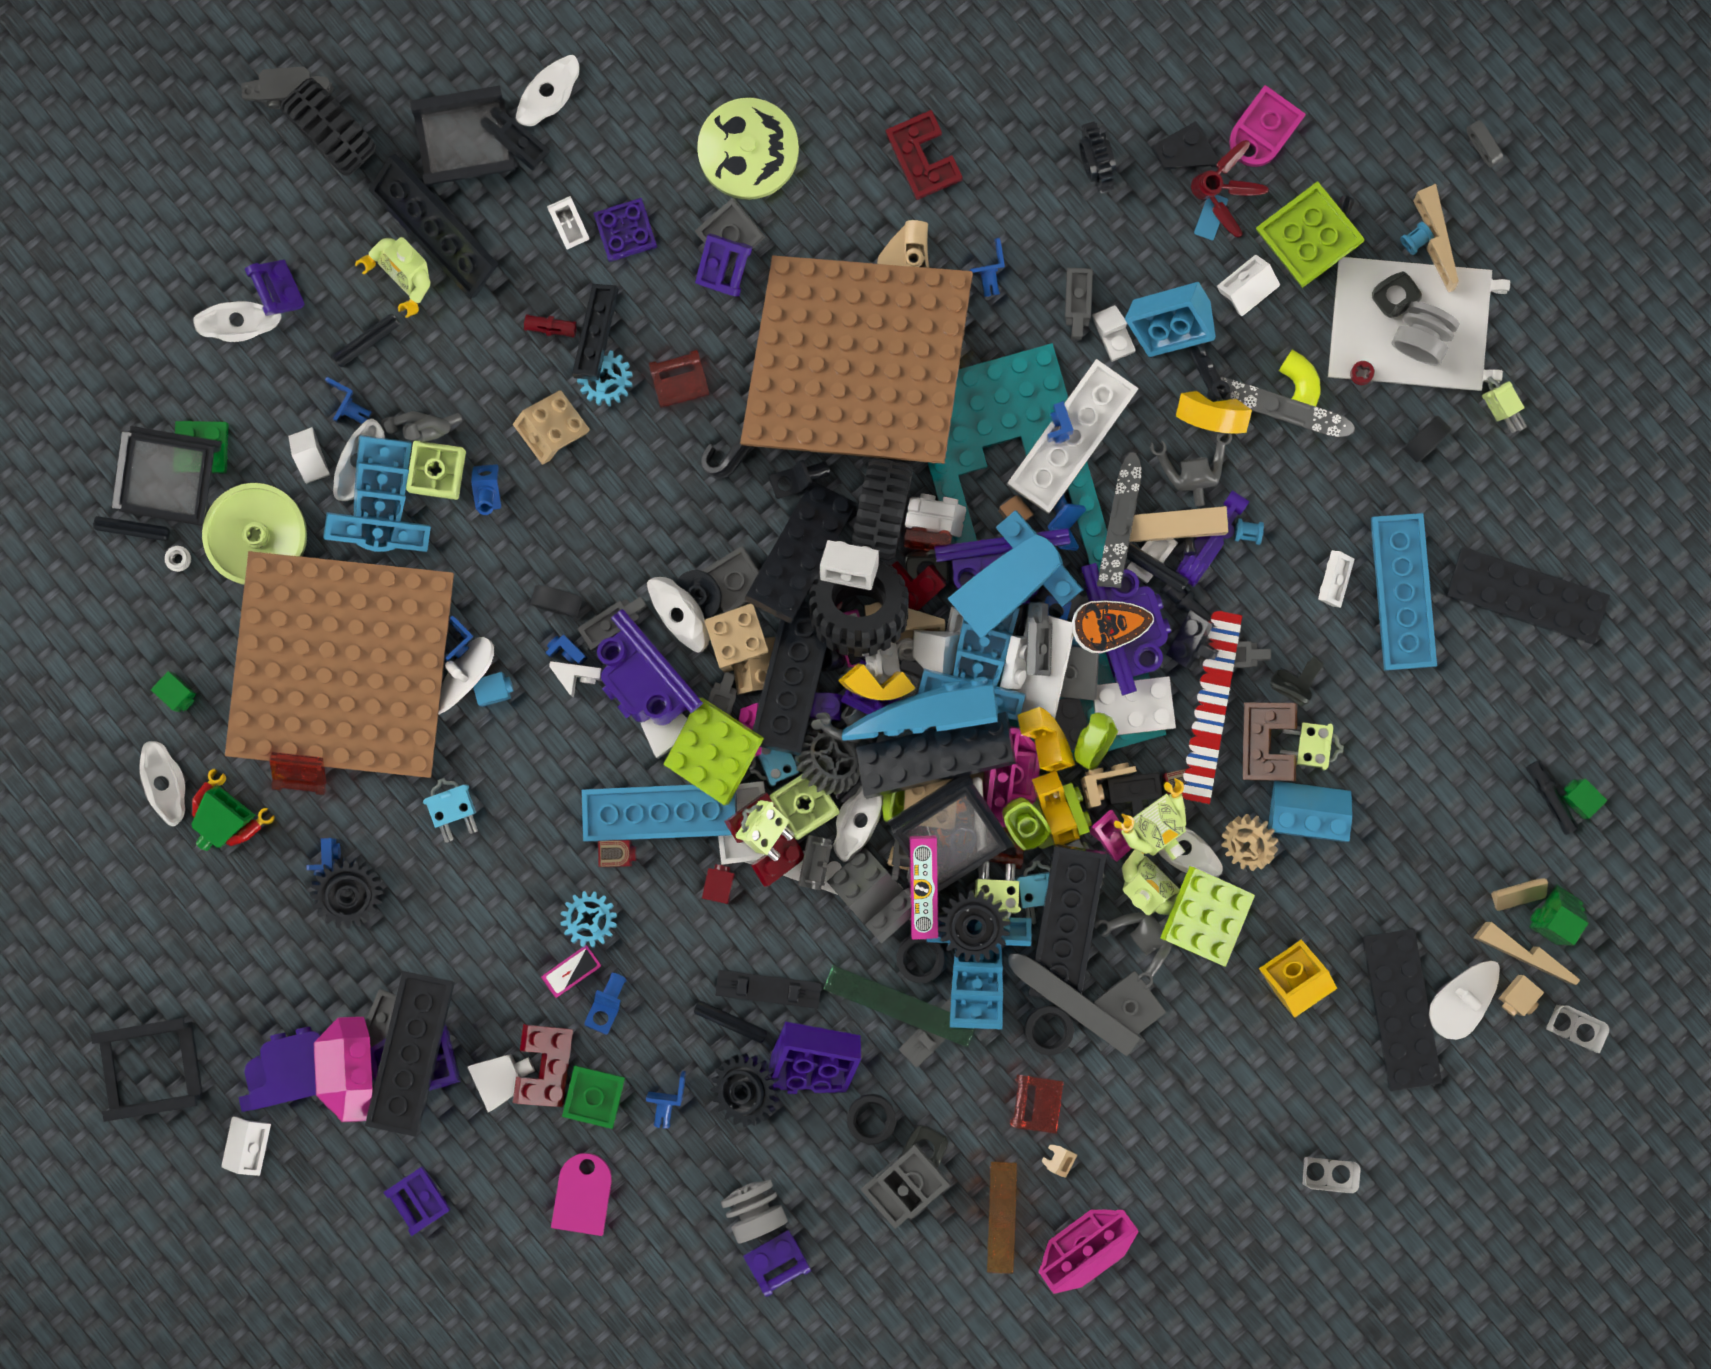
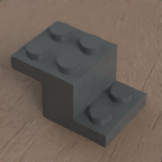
[827,848,911,944]
[860,1144,951,1229]

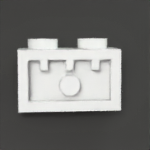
[862,642,900,685]

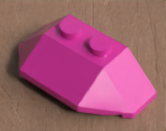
[983,727,1040,827]
[314,1017,372,1122]
[1039,1210,1139,1294]

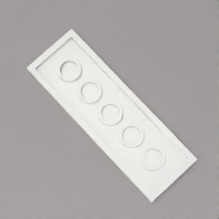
[1007,359,1138,514]

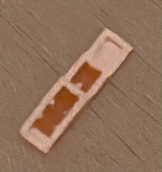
[987,1162,1017,1274]

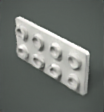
[1000,616,1074,719]

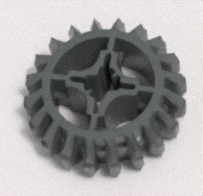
[794,729,860,795]

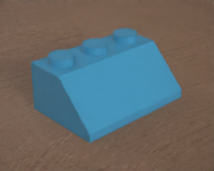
[1125,282,1216,357]
[1268,781,1352,842]

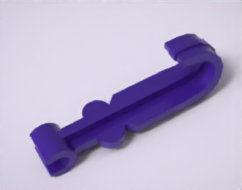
[1176,490,1249,587]

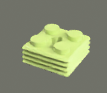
[406,441,466,500]
[769,775,840,840]

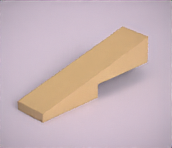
[1414,184,1459,293]
[1130,506,1228,542]
[1474,922,1580,985]

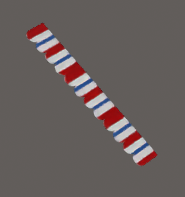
[1181,611,1242,804]

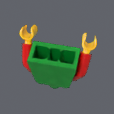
[191,769,275,851]

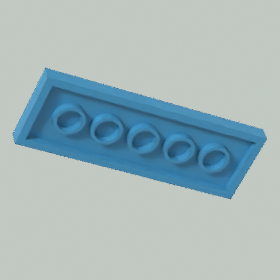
[1370,513,1437,671]
[582,785,737,842]

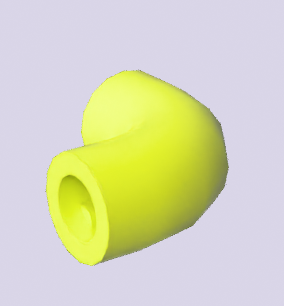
[1279,349,1321,407]

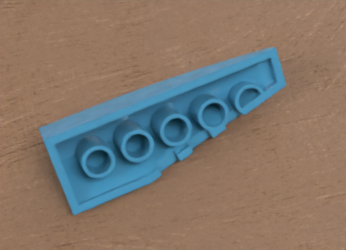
[842,677,998,741]

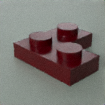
[891,561,949,611]

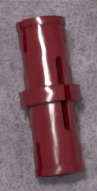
[524,314,577,338]

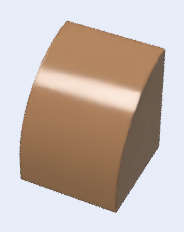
[998,495,1034,521]

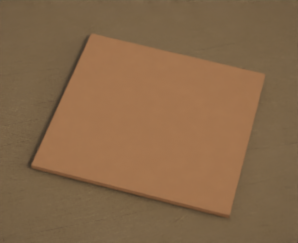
[740,256,973,464]
[225,551,454,778]

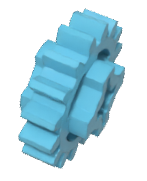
[577,350,633,406]
[560,891,617,948]

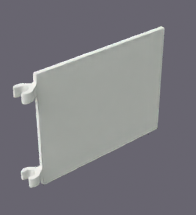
[1328,257,1510,391]

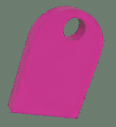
[1229,85,1306,167]
[551,1153,612,1236]

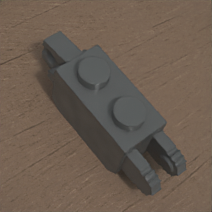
[241,66,334,109]

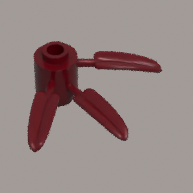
[1191,140,1269,237]

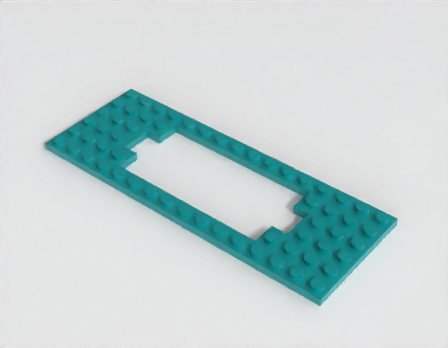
[927,343,1166,770]

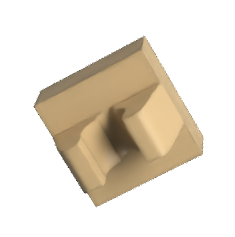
[1042,1145,1077,1178]

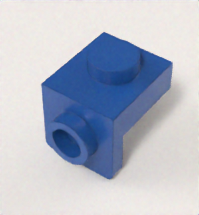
[307,838,341,876]

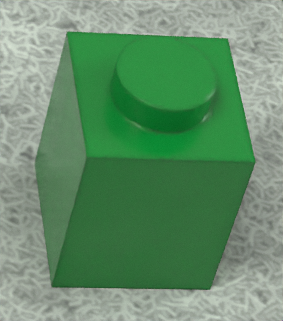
[151,671,196,712]
[1562,778,1608,819]

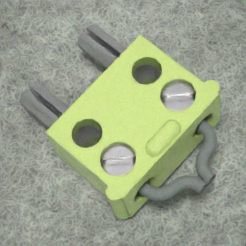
[1482,376,1527,433]
[1280,723,1344,771]
[736,800,794,861]
[975,862,1021,919]

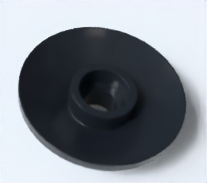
[676,570,721,620]

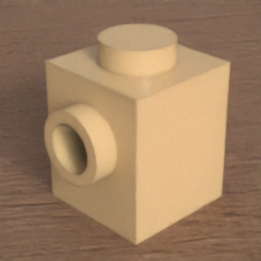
[1498,975,1544,1016]

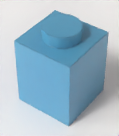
[473,672,514,707]

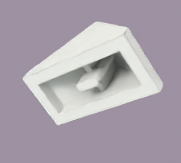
[547,196,589,249]
[288,427,330,484]

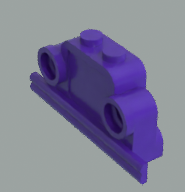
[934,528,1070,606]
[1081,563,1171,696]
[597,609,703,725]
[239,1026,374,1112]

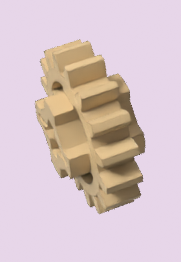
[1222,814,1278,871]

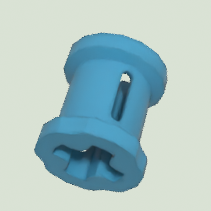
[1400,222,1435,255]
[1234,518,1264,545]

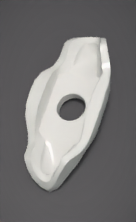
[516,55,579,126]
[193,301,281,342]
[333,419,385,501]
[647,577,710,652]
[140,741,185,826]
[833,786,883,862]
[1158,827,1223,877]

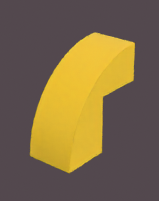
[1176,391,1252,434]
[838,664,915,700]
[1017,707,1075,772]
[1032,771,1080,845]

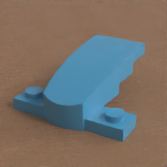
[323,435,431,552]
[948,510,1083,638]
[918,607,1025,720]
[927,917,1032,1029]

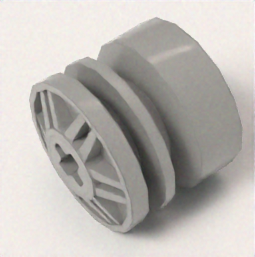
[1391,301,1460,365]
[721,1179,788,1244]

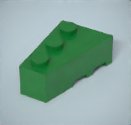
[1529,884,1588,945]

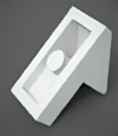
[1092,305,1136,362]
[549,661,603,697]

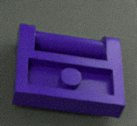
[695,233,753,297]
[245,259,305,316]
[383,1166,451,1236]
[743,1229,812,1297]

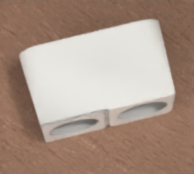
[1546,1005,1609,1053]
[1302,1157,1360,1193]

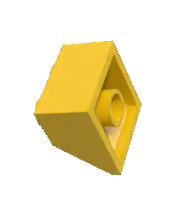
[1259,939,1337,1018]

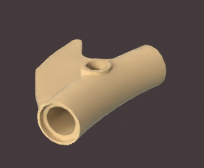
[877,220,929,268]

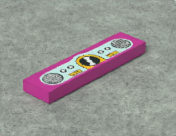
[910,835,938,939]

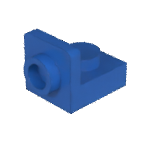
[1047,401,1074,444]
[546,634,588,665]

